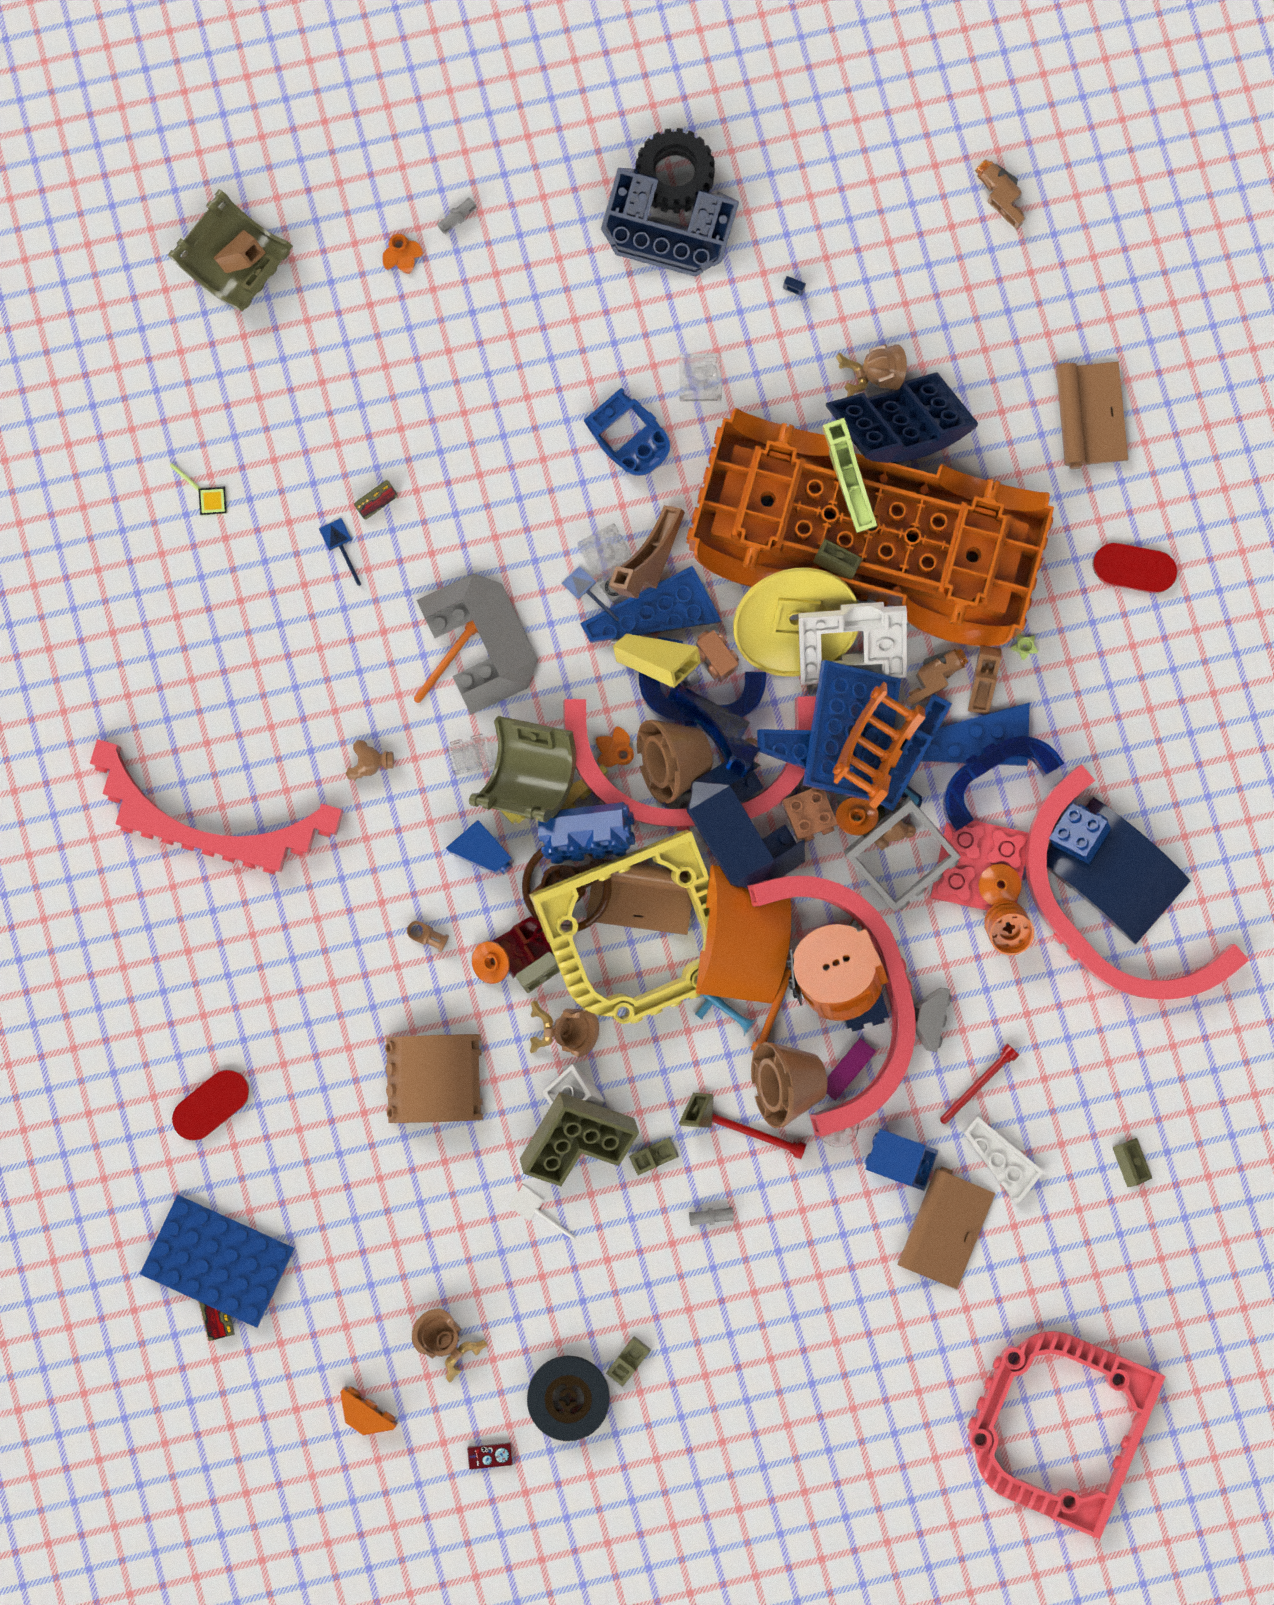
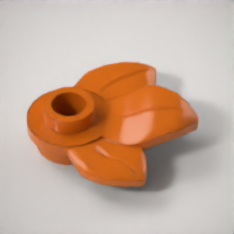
[382,234,423,274]
[596,726,634,767]

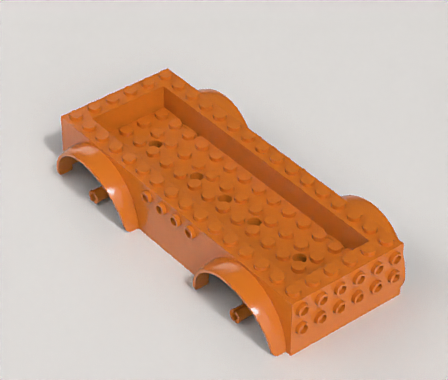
[686,408,1054,646]

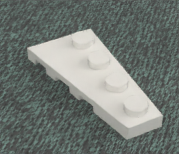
[963,1116,1044,1205]

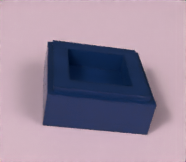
[783,276,806,296]

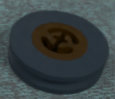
[527,1356,610,1441]

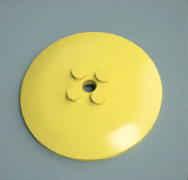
[733,568,858,677]

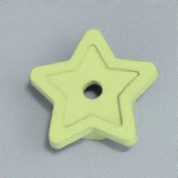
[1011,634,1038,660]

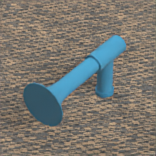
[695,994,757,1036]

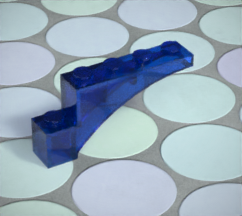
[666,684,760,778]

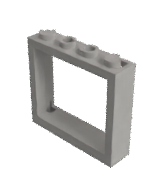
[844,796,960,912]

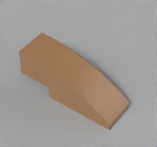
[968,645,1001,714]

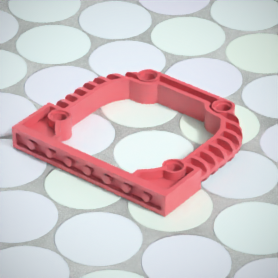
[967,1331,1166,1540]

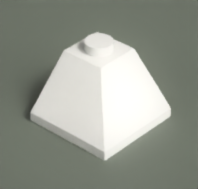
[542,1064,605,1106]

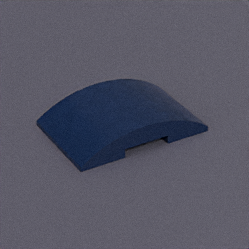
[826,372,978,463]
[1047,797,1191,945]

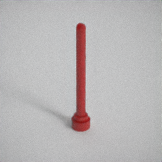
[940,1044,1019,1124]
[712,1113,807,1160]

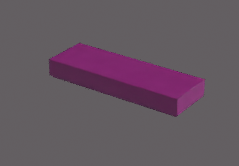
[826,1038,876,1101]

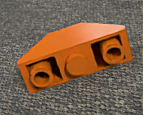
[340,1386,398,1435]

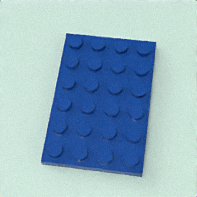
[803,660,901,801]
[140,1195,295,1328]

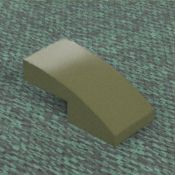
[629,1137,679,1176]
[606,1336,651,1387]

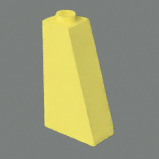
[613,634,701,688]

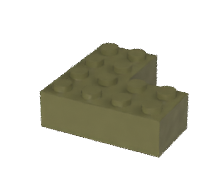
[520,1092,639,1187]

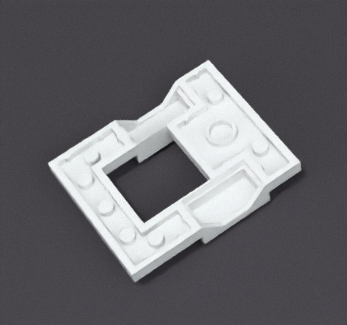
[798,602,907,685]

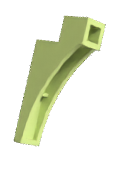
[823,418,877,533]

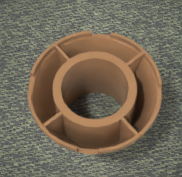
[637,719,713,804]
[751,1042,827,1128]

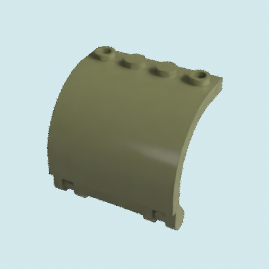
[168,189,293,312]
[469,716,576,823]

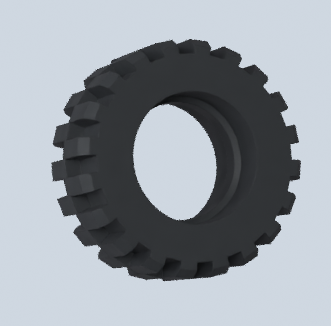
[636,128,715,214]

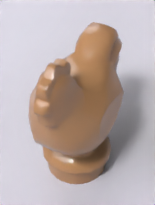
[345,740,394,781]
[874,802,916,851]

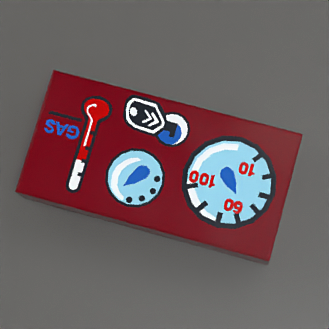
[467,1442,513,1470]

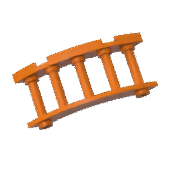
[833,682,926,809]

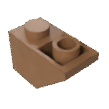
[213,230,266,273]

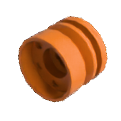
[984,901,1034,956]

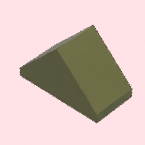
[679,1093,714,1128]

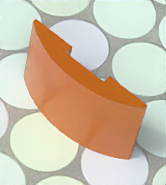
[696,865,791,1004]

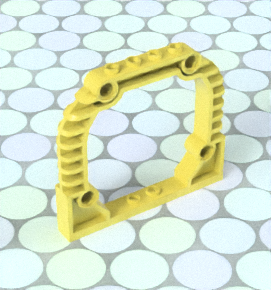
[529,829,710,1024]

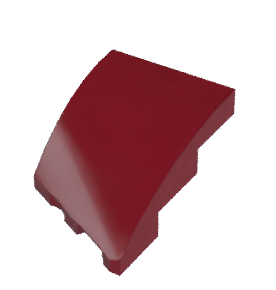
[492,916,553,979]

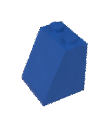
[446,820,514,875]
[865,1129,939,1191]

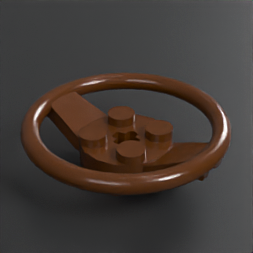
[522,845,612,932]

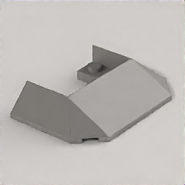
[417,574,538,715]

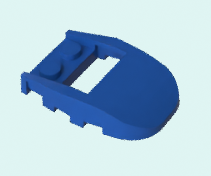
[584,388,670,476]

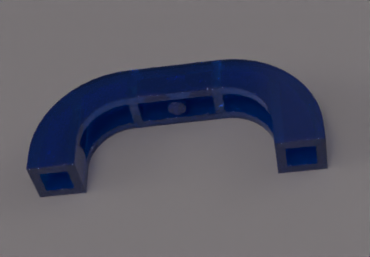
[639,672,766,728]
[943,736,1064,833]

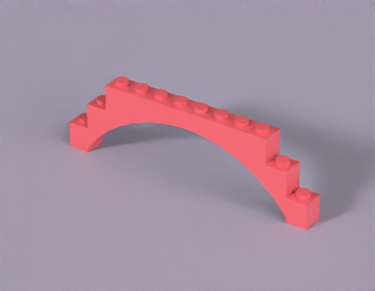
[90,739,344,875]

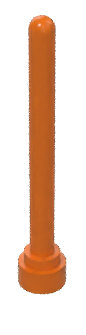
[414,620,478,703]
[750,964,792,1051]

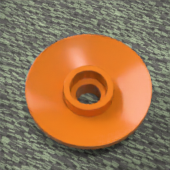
[836,797,879,836]
[978,864,1021,905]
[472,941,510,984]

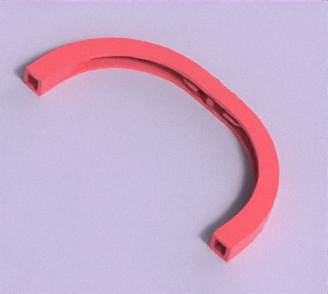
[563,696,816,831]
[1025,764,1249,1000]
[747,876,916,1137]

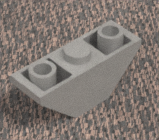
[914,988,951,1052]

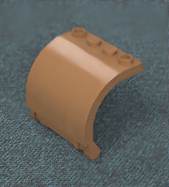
[385,1034,483,1123]

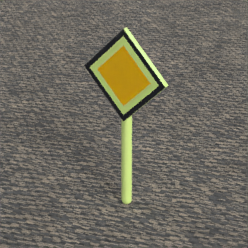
[170,463,227,515]

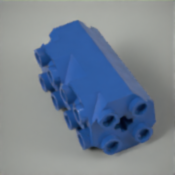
[538,802,635,864]

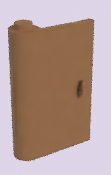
[1056,361,1128,469]
[586,858,692,935]
[897,1166,995,1289]

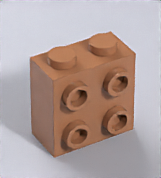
[696,630,739,682]
[782,788,838,842]

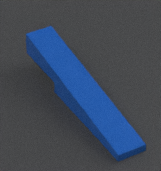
[880,694,952,811]

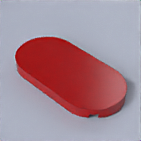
[1092,543,1177,594]
[172,1070,249,1141]

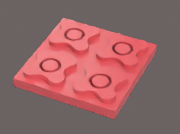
[930,815,1028,911]

